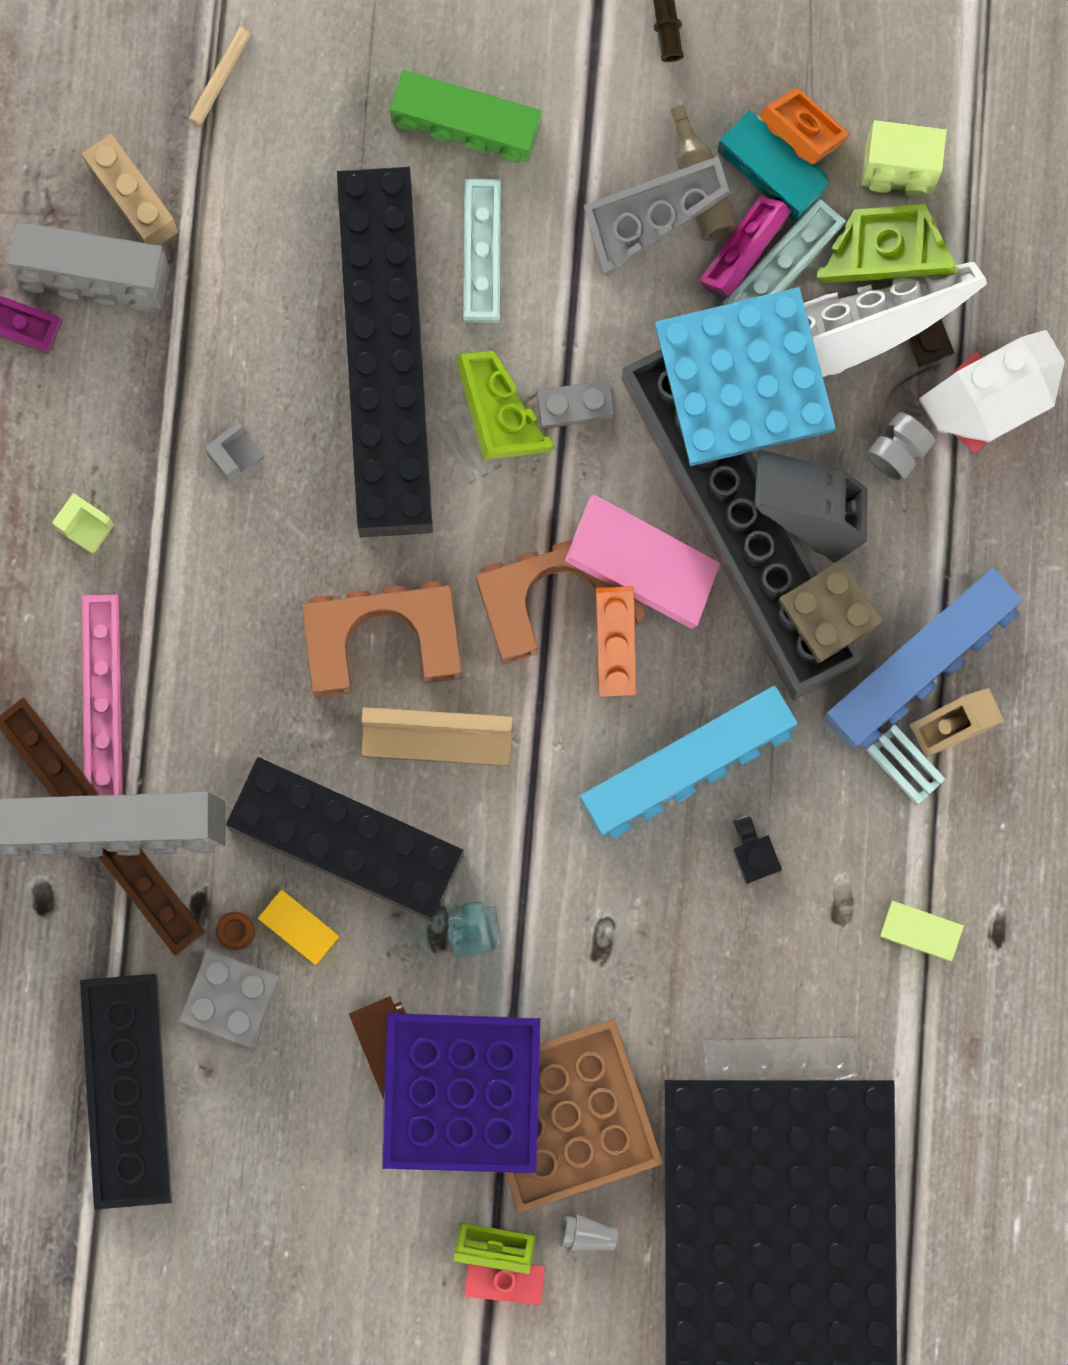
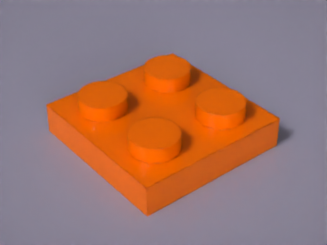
[759,87,850,165]

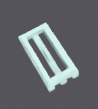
[866,725,946,805]

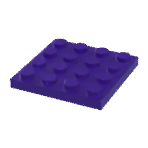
[381,1013,541,1173]

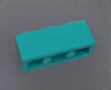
[717,110,829,222]

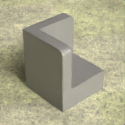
[204,421,263,483]

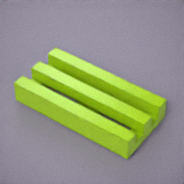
[454,1222,536,1274]

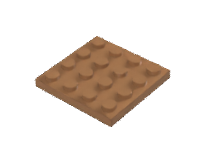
[505,1019,664,1213]

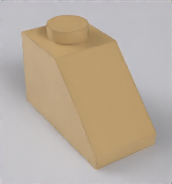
[910,688,1005,758]

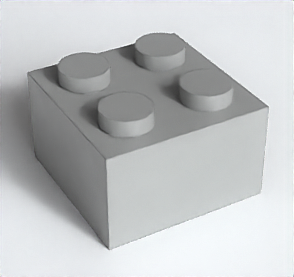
[179,949,281,1050]

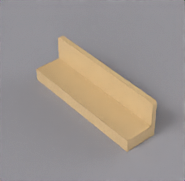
[361,707,513,766]

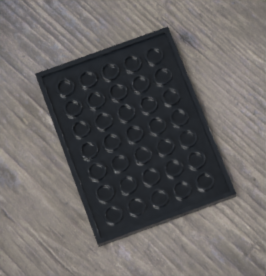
[664,1080,897,1365]

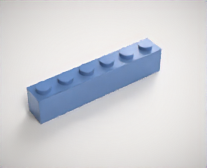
[824,568,1023,751]

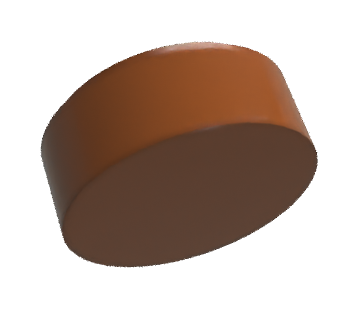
[216,912,255,951]

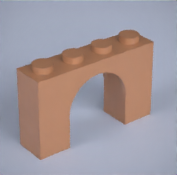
[476,540,645,665]
[302,581,462,698]

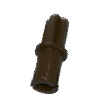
[653,0,684,62]

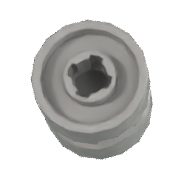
[866,412,935,483]

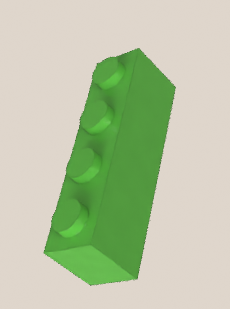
[390,70,542,163]

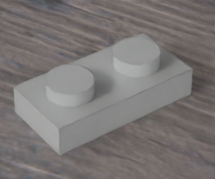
[536,380,614,429]

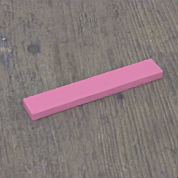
[82,594,123,795]

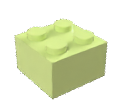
[861,120,947,197]

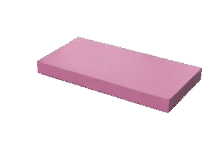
[565,495,720,629]

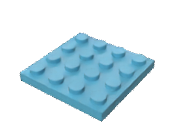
[655,287,836,466]

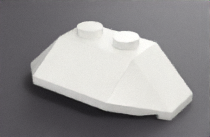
[919,330,1065,442]

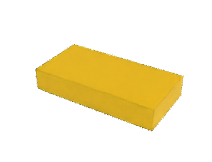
[258,889,340,967]

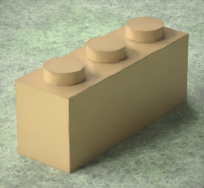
[81,133,178,245]

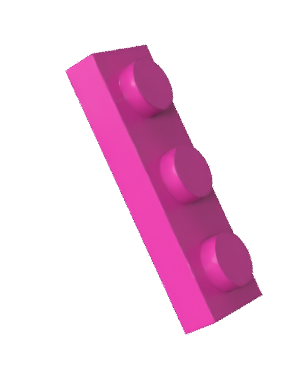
[699,195,791,298]

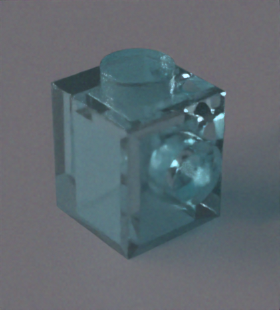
[447,902,502,957]

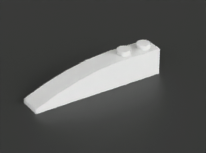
[804,261,987,377]

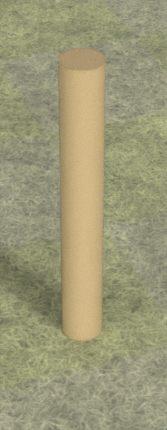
[188,27,252,127]

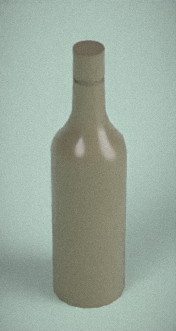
[671,105,737,241]

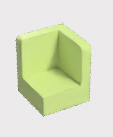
[52,493,114,554]

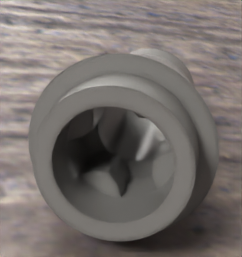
[559,1213,618,1252]

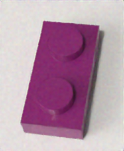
[0,296,62,354]

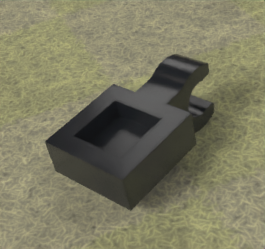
[732,814,782,884]

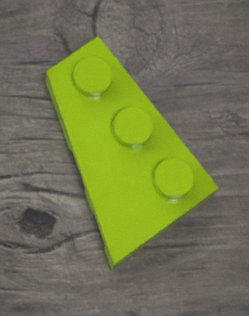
[456,351,555,460]

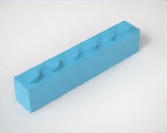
[579,685,798,840]

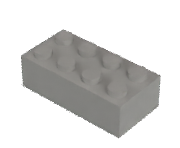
[8,221,170,312]

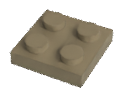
[778,559,883,663]

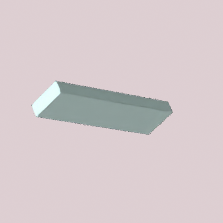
[463,179,501,323]
[722,198,847,306]

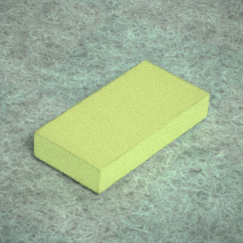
[879,901,964,962]

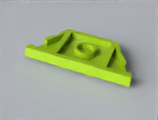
[817,204,958,284]

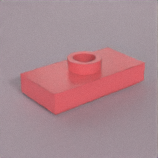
[465,1264,545,1305]

